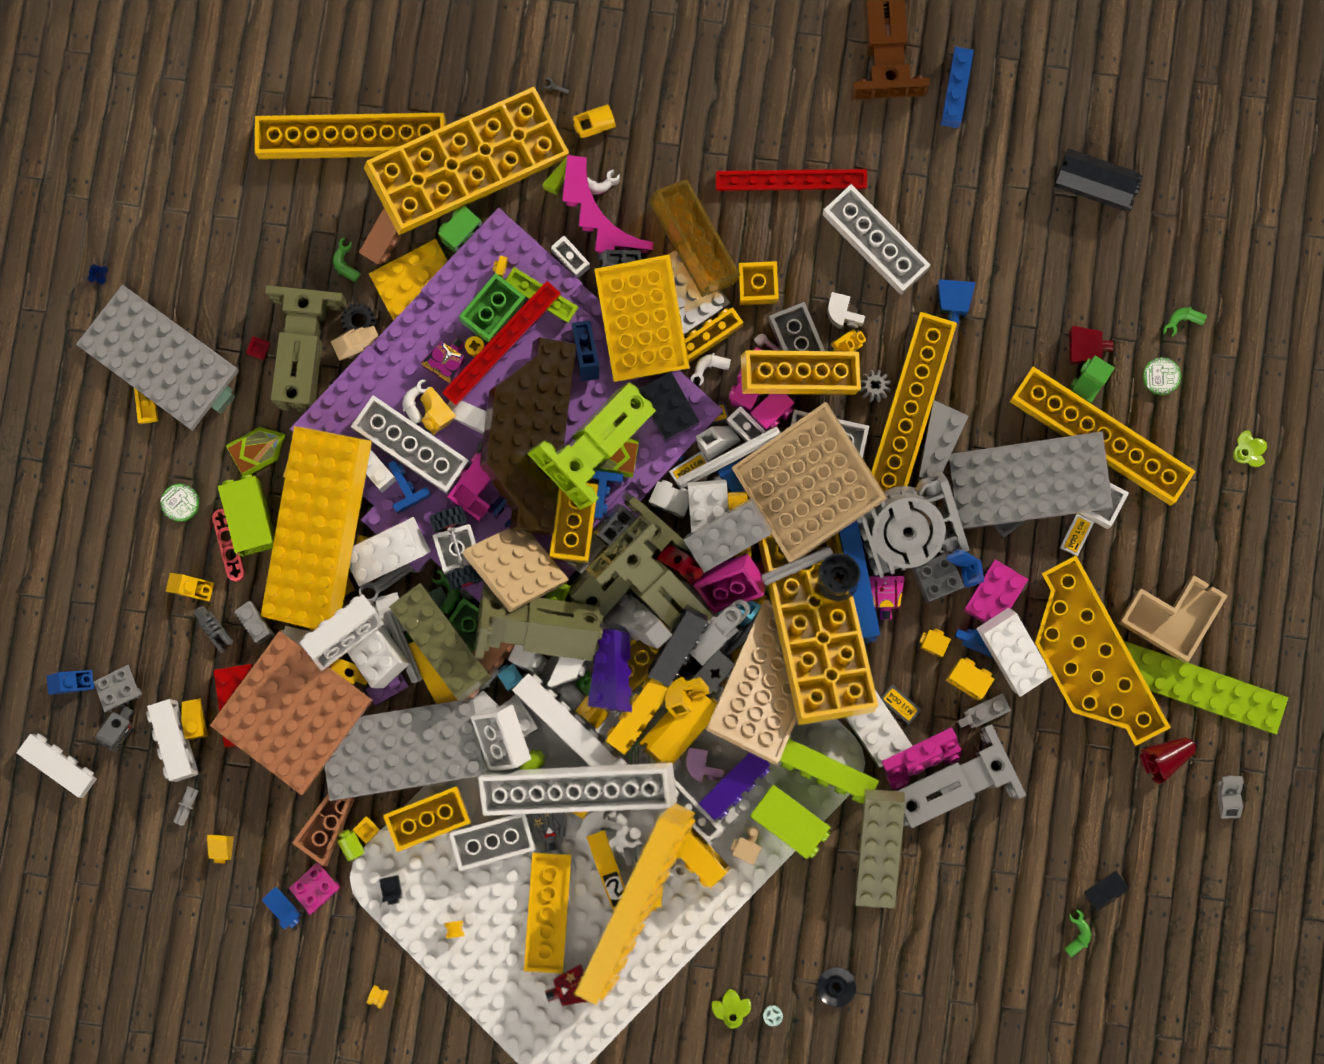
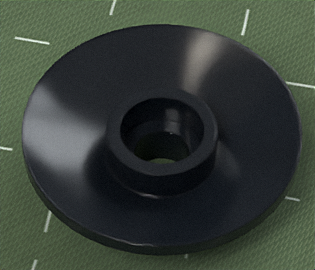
[817,967,856,1007]

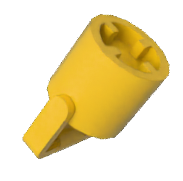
[573,104,616,138]

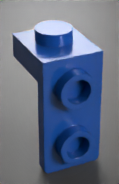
[947,550,984,588]
[262,887,302,929]

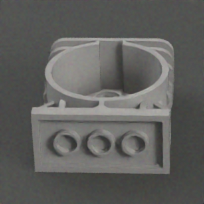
[857,470,969,578]

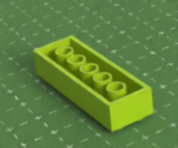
[779,739,879,804]

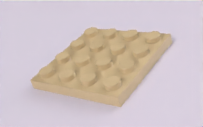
[462,528,569,612]

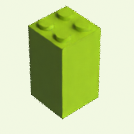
[218,474,275,557]
[749,785,831,859]

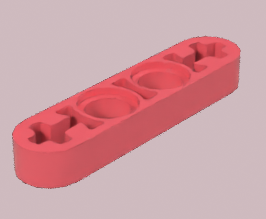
[212,509,245,582]

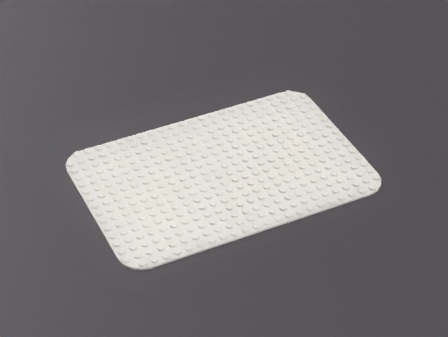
[350,579,865,1064]

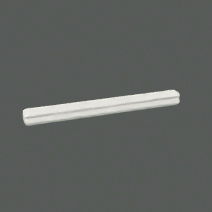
[677,427,781,488]

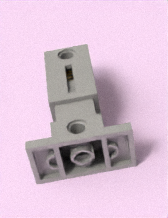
[897,724,1027,829]

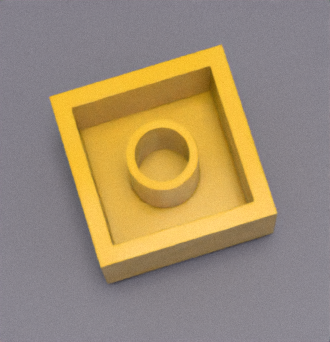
[738,261,779,305]
[945,658,994,701]

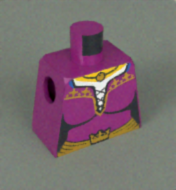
[420,337,465,385]

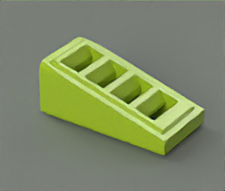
[543,157,567,195]

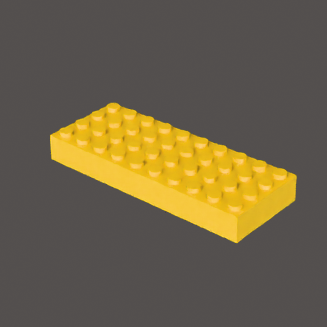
[364,87,569,235]
[261,426,372,630]
[758,533,879,725]
[575,803,696,1005]

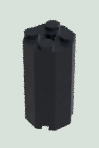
[1054,148,1143,211]

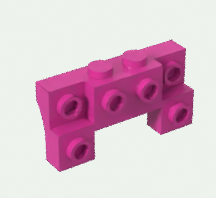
[447,453,491,522]
[882,727,962,790]

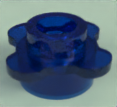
[87,264,108,285]

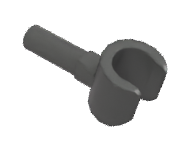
[542,78,569,94]

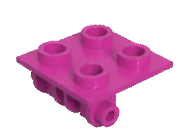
[289,862,340,915]

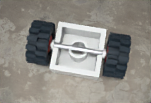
[429,507,483,590]

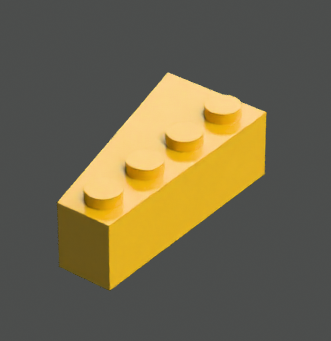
[606,678,669,755]

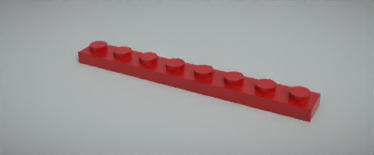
[716,169,867,191]
[442,281,561,407]

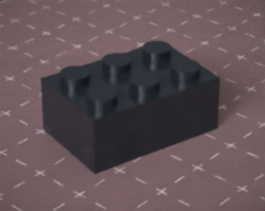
[638,371,699,443]

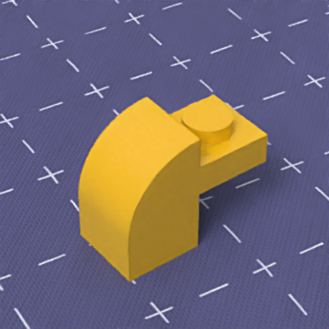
[665,677,709,718]

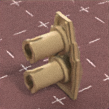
[331,326,378,361]

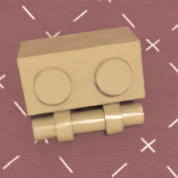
[730,826,762,865]

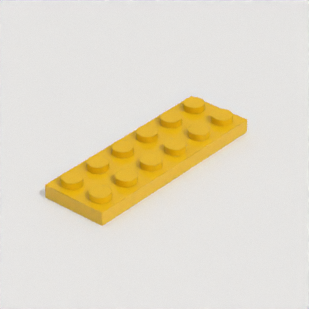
[524,853,572,974]

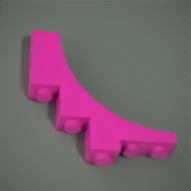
[562,155,653,254]

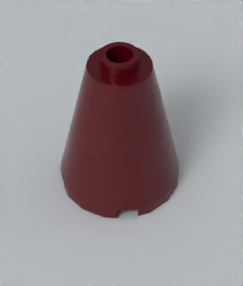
[1140,737,1196,784]

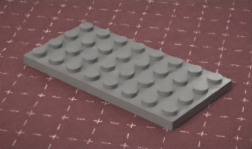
[76,284,239,431]
[949,432,1113,529]
[325,698,485,801]

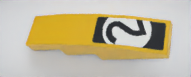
[586,830,625,910]

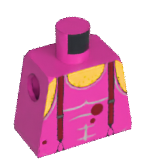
[869,576,904,620]

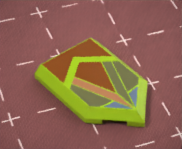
[226,427,286,476]
[593,439,639,478]

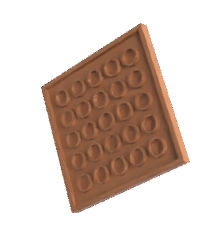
[210,631,373,795]

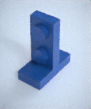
[388,460,431,514]
[589,471,623,520]

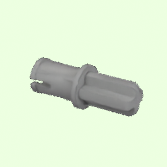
[173,786,199,826]

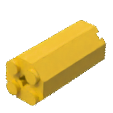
[639,695,718,764]

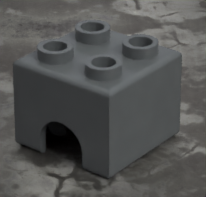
[911,552,964,604]

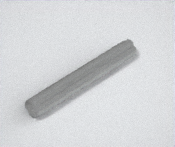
[761,546,833,585]
[384,610,422,683]

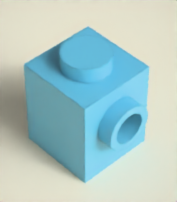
[497,664,523,692]

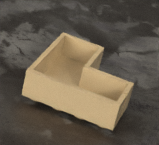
[1118,576,1228,663]

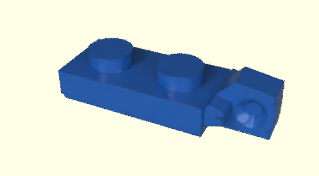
[954,629,994,659]

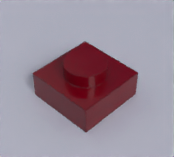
[246,336,271,361]

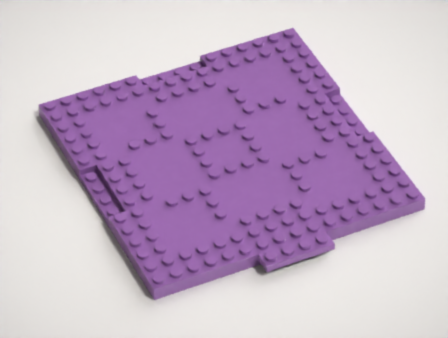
[290,208,723,603]

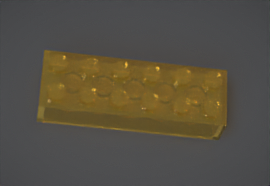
[649,179,741,297]

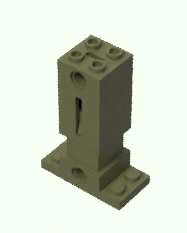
[265,285,347,413]
[567,491,689,618]
[585,515,713,630]
[475,581,603,661]

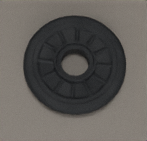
[724,622,753,656]

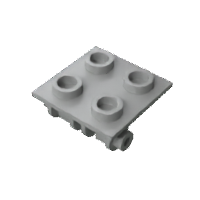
[94,665,142,712]

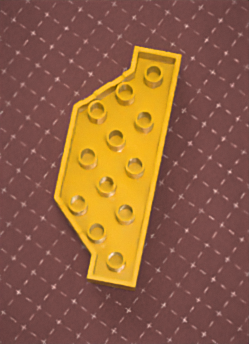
[1035,556,1171,746]

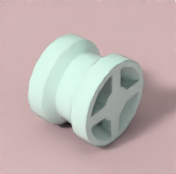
[763,1005,783,1026]

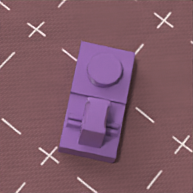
[365,672,409,706]

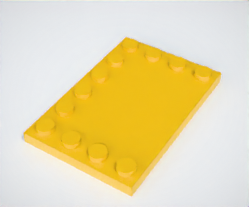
[594,254,690,382]

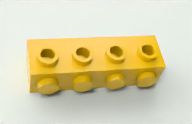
[685,307,743,363]

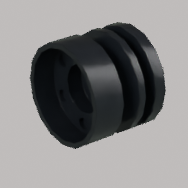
[817,553,861,602]

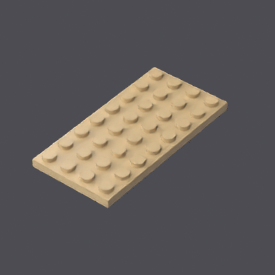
[706,599,797,765]

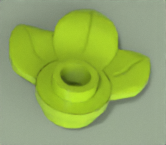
[1233,430,1267,467]
[712,989,751,1029]

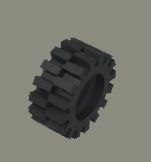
[341,302,377,332]

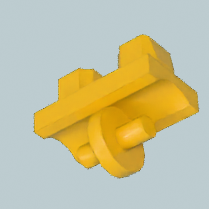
[831,329,866,352]

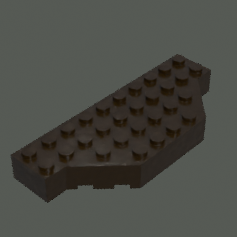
[480,337,576,536]

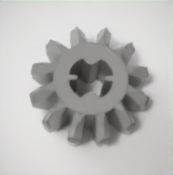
[859,370,891,402]

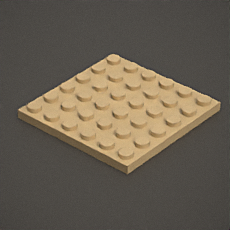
[731,402,887,563]

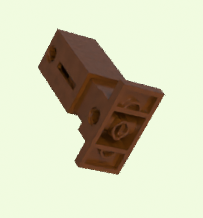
[851,0,930,100]

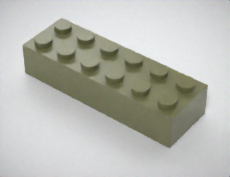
[389,583,492,702]
[855,789,905,908]

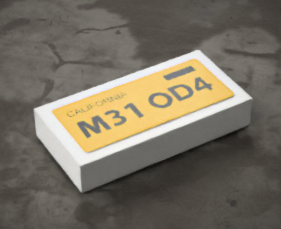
[669,451,708,488]
[1060,514,1094,556]

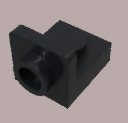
[379,875,403,905]

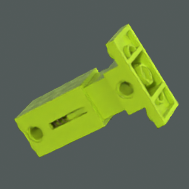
[527,383,656,510]

